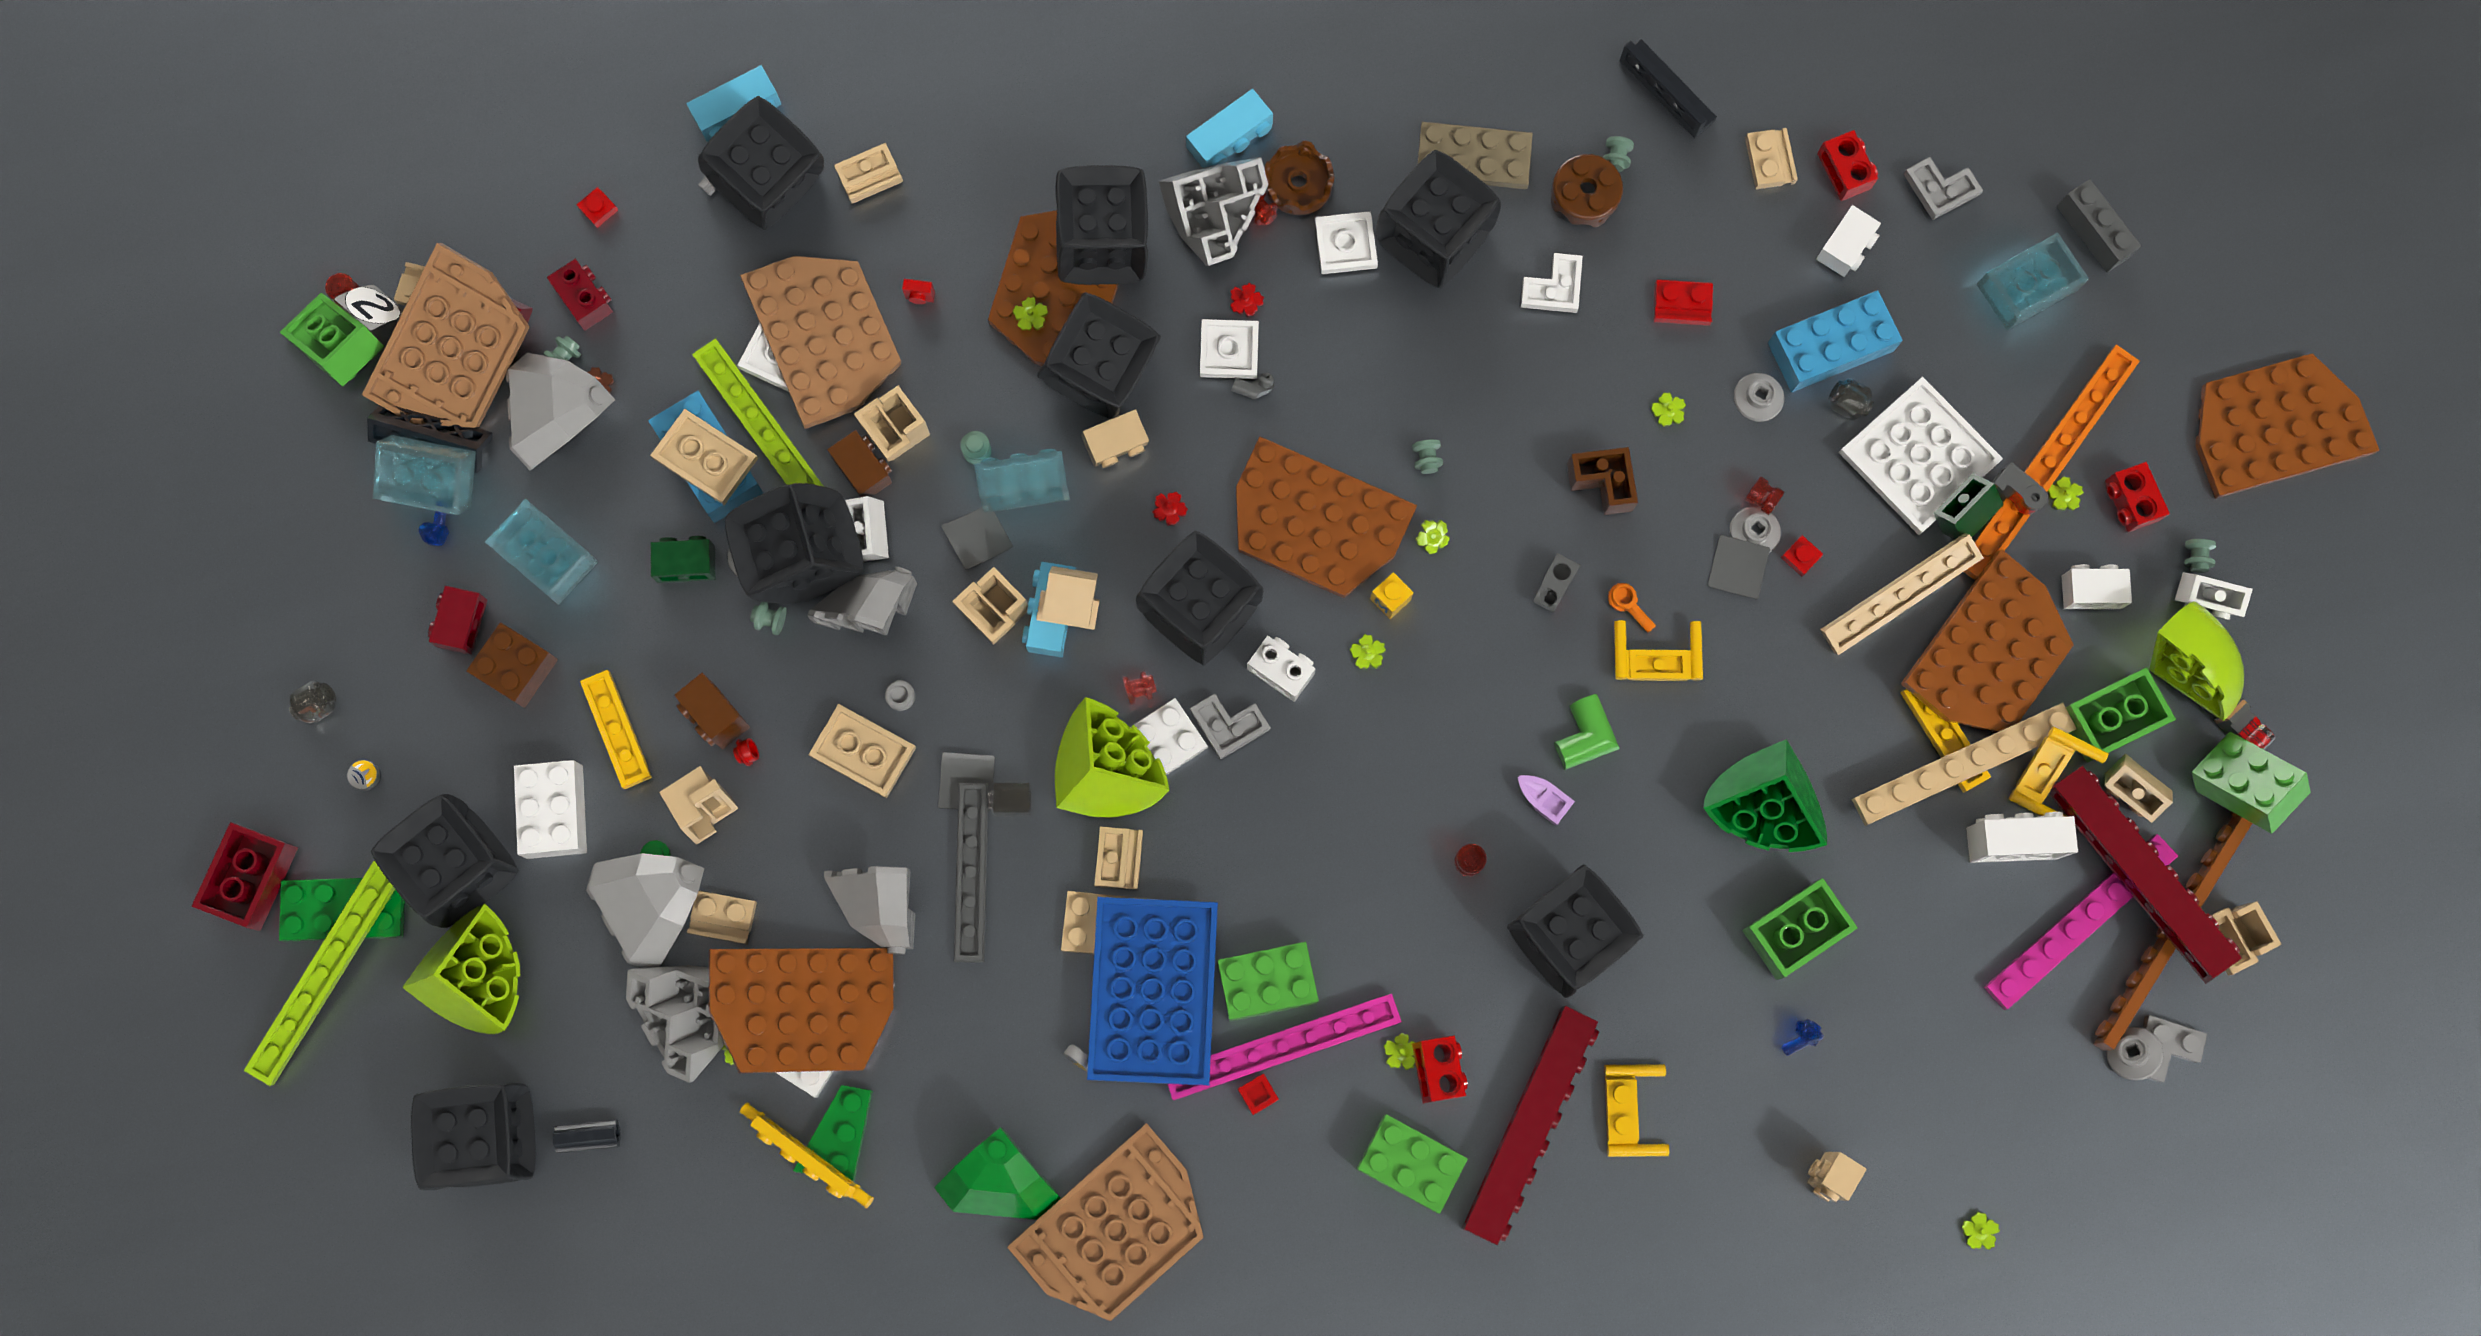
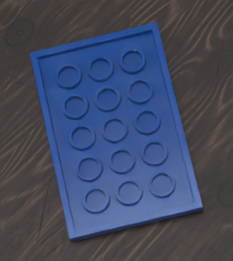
[1087,897,1218,1086]

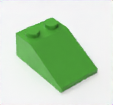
[280,293,384,387]

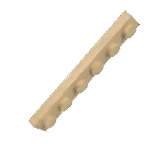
[1820,533,1983,655]

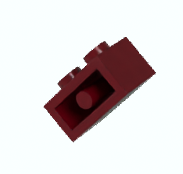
[547,259,613,331]
[428,585,488,655]

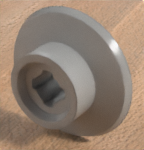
[1734,373,1784,422]
[1729,507,1781,552]
[2106,1027,2163,1080]

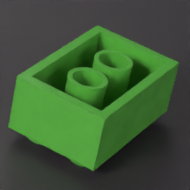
[2066,667,2176,763]
[2191,732,2311,834]
[1742,878,1858,980]
[1217,942,1319,1022]
[1356,1114,1468,1214]

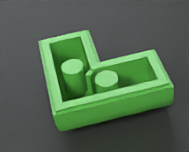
[1554,694,1620,770]

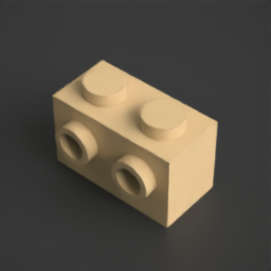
[1081,409,1149,468]
[2104,753,2173,823]
[1807,1152,1867,1202]

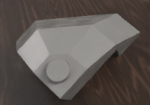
[1159,157,1268,266]
[506,353,615,470]
[807,567,917,636]
[586,853,704,968]
[824,866,915,954]
[626,965,725,1083]

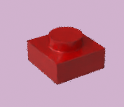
[576,187,618,228]
[902,278,935,304]
[1781,535,1823,577]
[1238,1073,1279,1115]

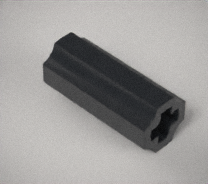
[553,1120,621,1153]

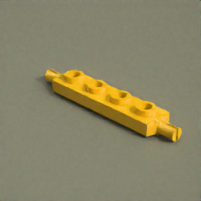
[740,1102,874,1208]

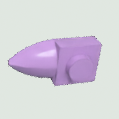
[1518,775,1575,826]

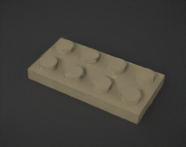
[1417,122,1533,189]

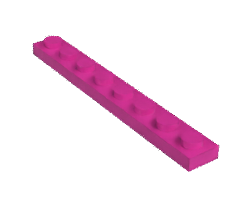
[1984,834,2178,1010]
[1168,993,1402,1101]

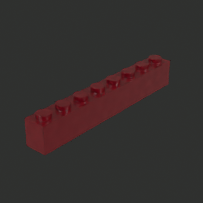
[2049,766,2242,984]
[1461,1006,1599,1246]

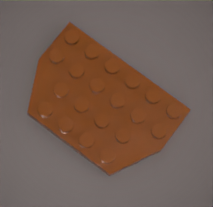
[988,210,1118,366]
[2195,353,2380,499]
[1236,437,1417,598]
[1901,549,2074,733]
[708,948,894,1073]

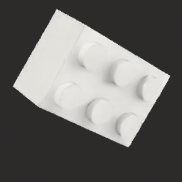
[514,760,587,859]
[1966,812,2078,863]

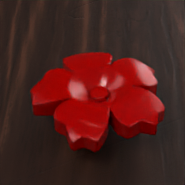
[1230,282,1264,317]
[1152,491,1188,526]

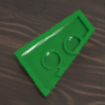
[793,1085,873,1182]

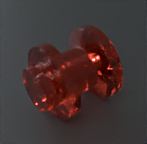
[1254,192,1278,226]
[325,273,359,307]
[1122,671,1157,705]

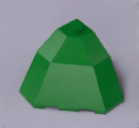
[934,1128,1062,1220]

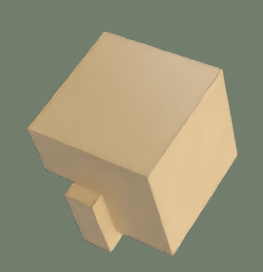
[854,385,930,462]
[1036,566,1100,630]
[952,567,1028,645]
[659,766,739,845]
[2212,901,2282,975]

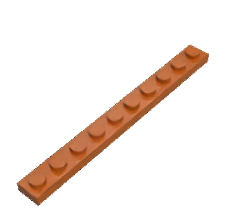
[1964,344,2140,580]

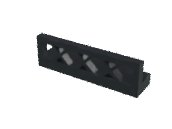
[1619,39,1717,138]
[367,405,492,473]

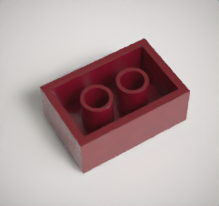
[191,822,299,931]

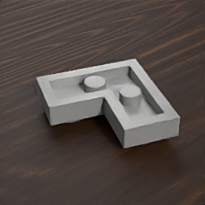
[1904,157,1983,220]
[1190,694,1271,760]
[2135,1015,2208,1083]

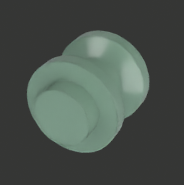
[1603,136,1634,172]
[543,336,581,361]
[961,431,991,465]
[1412,439,1443,474]
[2184,539,2216,573]
[750,602,787,635]

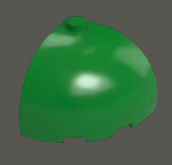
[1704,739,1827,852]

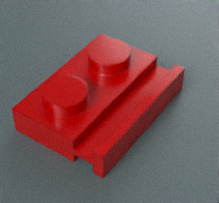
[1654,279,1713,326]

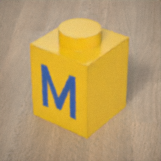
[1370,572,1414,619]

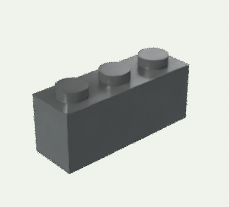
[2056,179,2141,272]

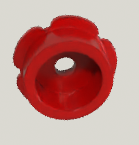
[733,738,759,766]

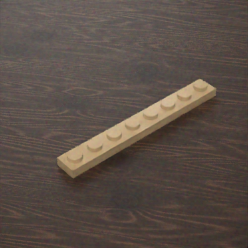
[1852,703,2077,826]

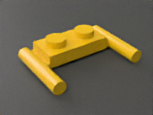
[1614,620,1703,681]
[2009,726,2109,817]
[1604,1064,1669,1157]

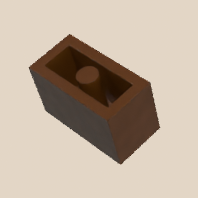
[827,430,892,497]

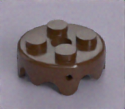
[1264,141,1335,215]
[1551,154,1623,228]

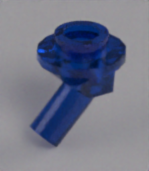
[418,505,450,546]
[1782,1019,1824,1056]

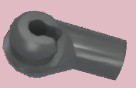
[1231,373,1274,399]

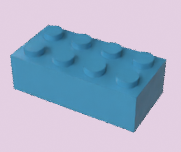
[1768,290,1903,393]
[648,390,764,523]

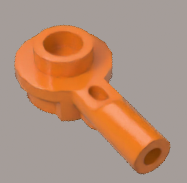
[1608,583,1656,633]

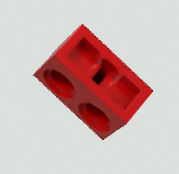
[1817,130,1878,201]
[2105,461,2170,532]
[1412,1035,1468,1104]

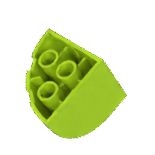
[2149,602,2244,721]
[1055,697,1169,817]
[402,904,521,1034]

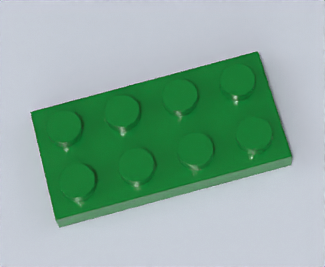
[279,878,405,942]

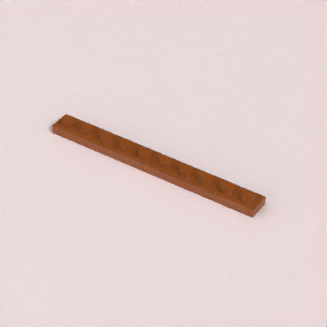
[2093,811,2253,1051]

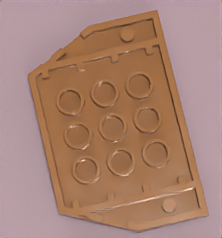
[362,243,530,428]
[740,256,901,429]
[1007,1123,1204,1321]

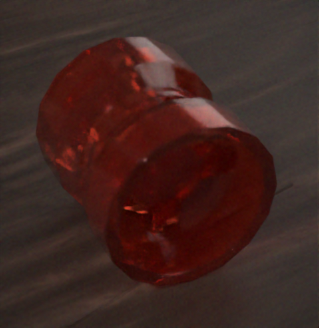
[1744,476,1785,515]
[1454,844,1487,876]

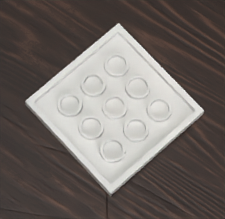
[1839,377,2003,535]

